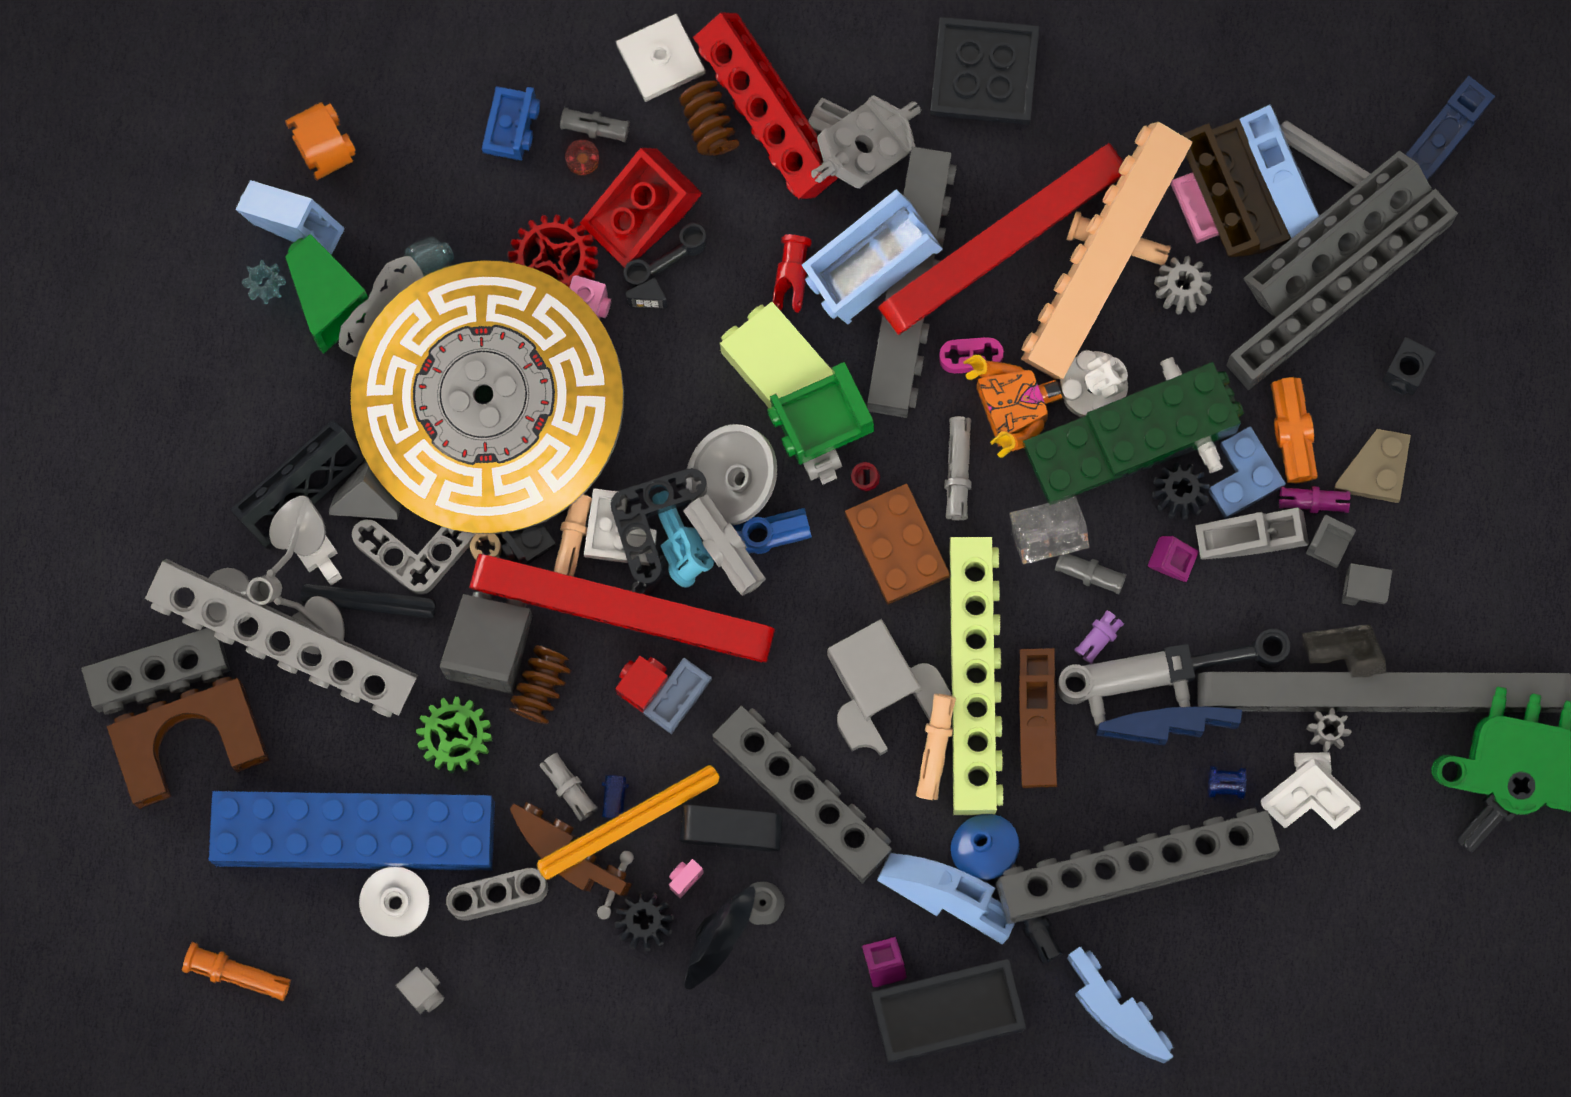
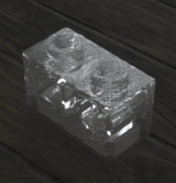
[1010,496,1089,564]

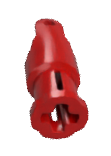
[773,235,812,312]

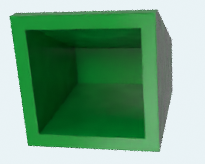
[285,234,369,354]

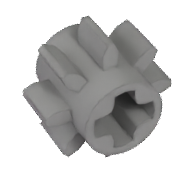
[803,449,842,485]
[1306,708,1352,752]

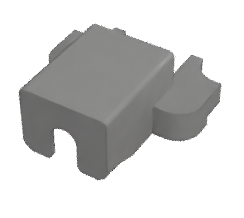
[827,619,952,756]

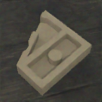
[1333,429,1411,503]

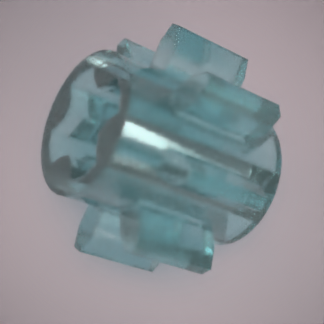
[242,260,286,304]

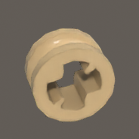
[470,534,502,560]

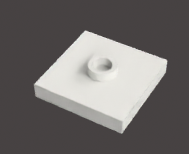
[616,14,705,102]

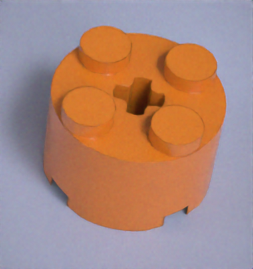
[285,102,356,180]

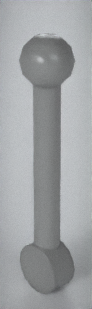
[597,851,634,920]

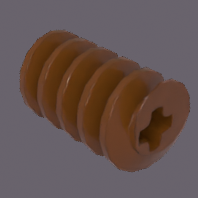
[679,81,739,156]
[509,645,571,724]

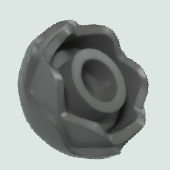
[749,882,785,925]

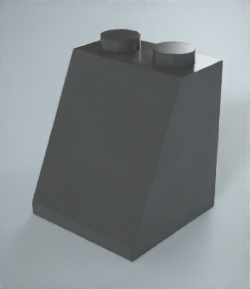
[440,592,533,694]

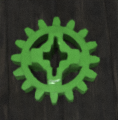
[416,697,492,773]

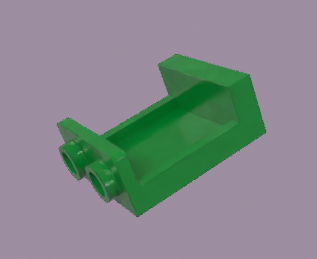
[767,362,874,465]

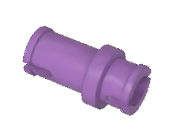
[1074,610,1124,664]

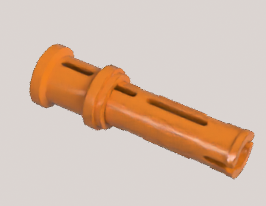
[182,942,291,1001]

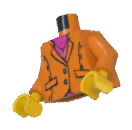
[963,355,1062,458]

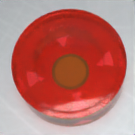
[565,140,599,175]

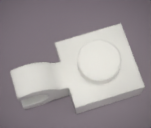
[297,535,342,585]

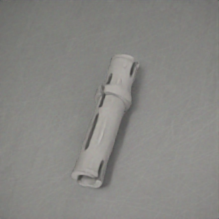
[944,416,971,521]

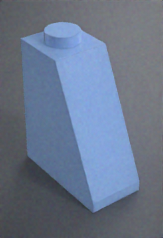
[236,180,345,255]

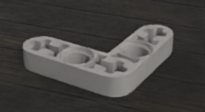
[352,519,476,595]

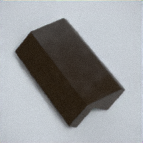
[1180,119,1291,258]

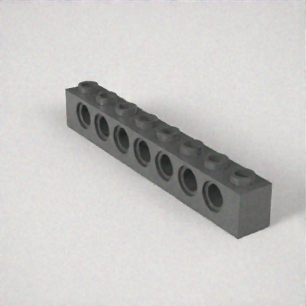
[1226,188,1458,391]
[996,808,1280,924]

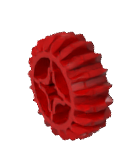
[507,214,598,287]

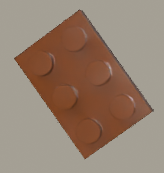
[845,484,950,605]

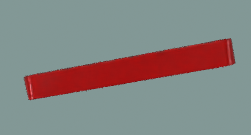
[878,143,1123,335]
[469,554,775,663]

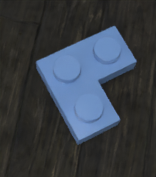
[1209,426,1286,519]

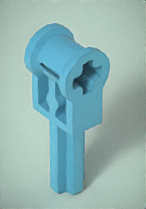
[652,491,714,588]

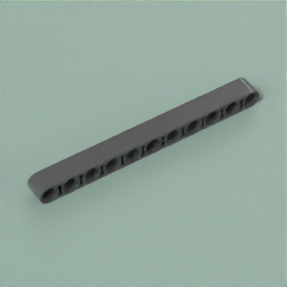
[1197,672,1571,713]

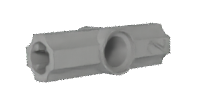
[683,494,766,596]

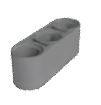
[446,868,548,921]

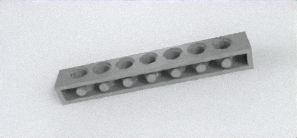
[145,559,418,717]

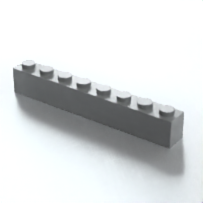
[867,147,957,418]

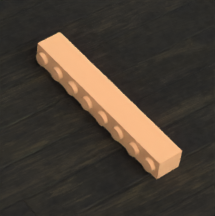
[1021,122,1193,379]

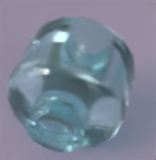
[402,236,454,276]

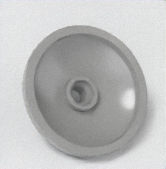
[686,424,777,526]

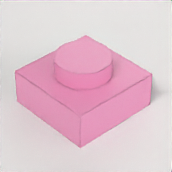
[669,859,704,898]

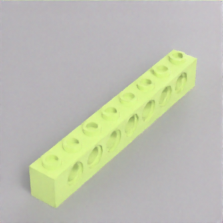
[950,537,1003,815]

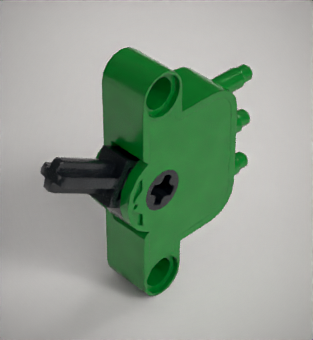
[1432,687,1571,852]

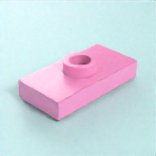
[1171,173,1219,243]

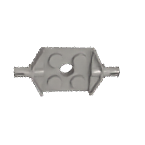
[811,95,921,189]

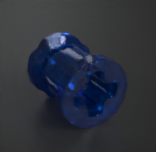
[1208,766,1246,799]

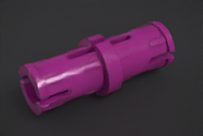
[1279,486,1350,513]

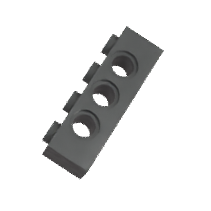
[81,628,231,715]

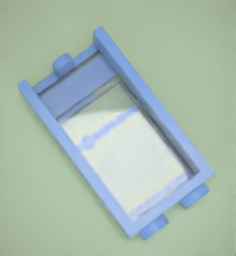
[802,189,943,324]

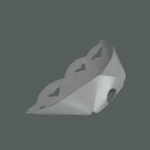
[339,256,424,357]

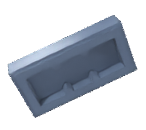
[643,658,712,734]

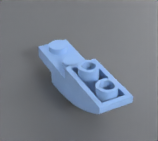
[1240,105,1319,238]
[877,853,1015,945]
[1067,947,1173,1063]

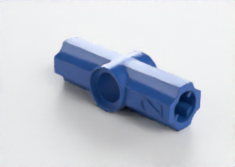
[713,508,812,562]

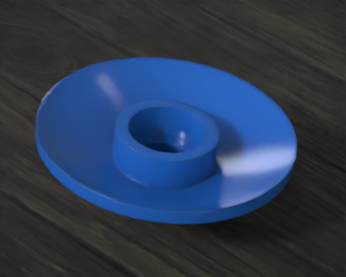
[951,814,1020,880]

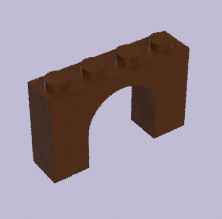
[107,677,269,808]

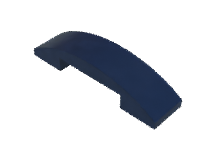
[1406,76,1495,181]

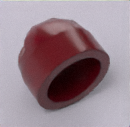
[851,462,880,491]

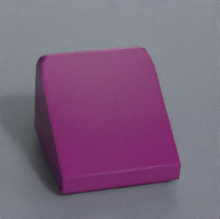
[1148,536,1199,582]
[862,937,907,987]

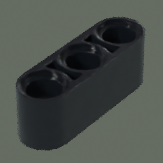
[679,805,783,852]

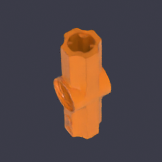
[1271,377,1318,484]

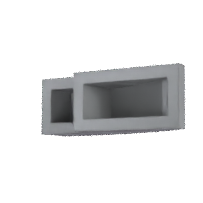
[1195,507,1309,560]

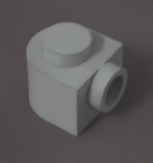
[396,967,444,1014]

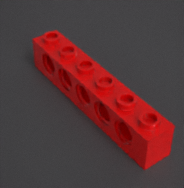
[693,13,838,199]

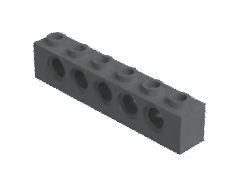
[1244,151,1433,318]
[712,706,892,884]

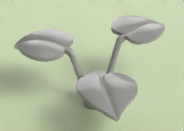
[191,495,345,654]

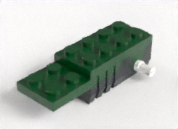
[1023,357,1244,506]

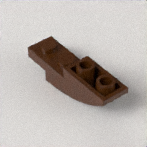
[1019,648,1057,788]
[510,801,633,896]

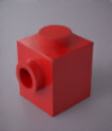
[615,656,668,713]

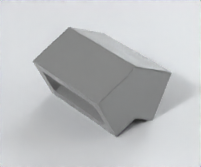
[808,98,851,135]

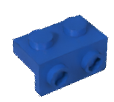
[482,87,540,160]

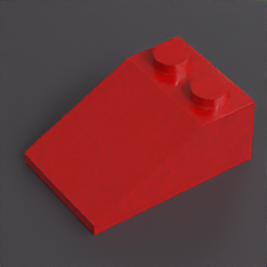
[580,148,703,268]

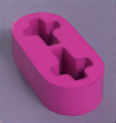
[939,338,1004,373]

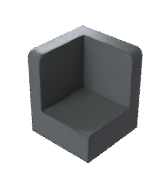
[1306,515,1356,568]
[1342,563,1392,606]

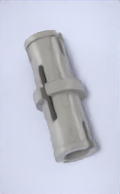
[539,753,598,821]

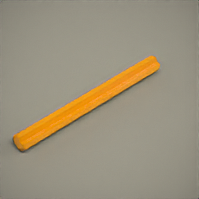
[537,765,719,879]

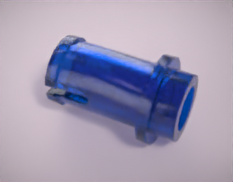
[601,775,629,819]

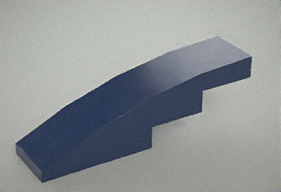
[1096,706,1242,746]

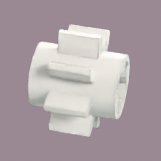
[1085,354,1128,399]

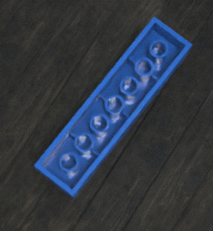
[209,791,495,871]

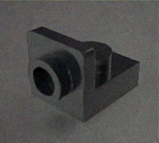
[501,523,557,565]

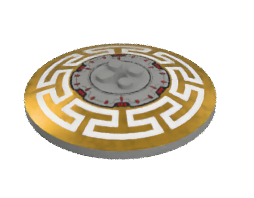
[351,261,624,534]

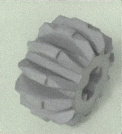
[1154,256,1212,314]

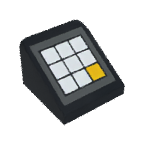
[625,279,668,309]

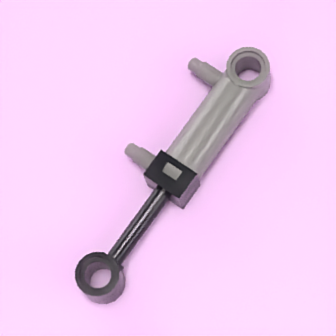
[1057,629,1290,726]

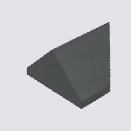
[329,460,402,519]

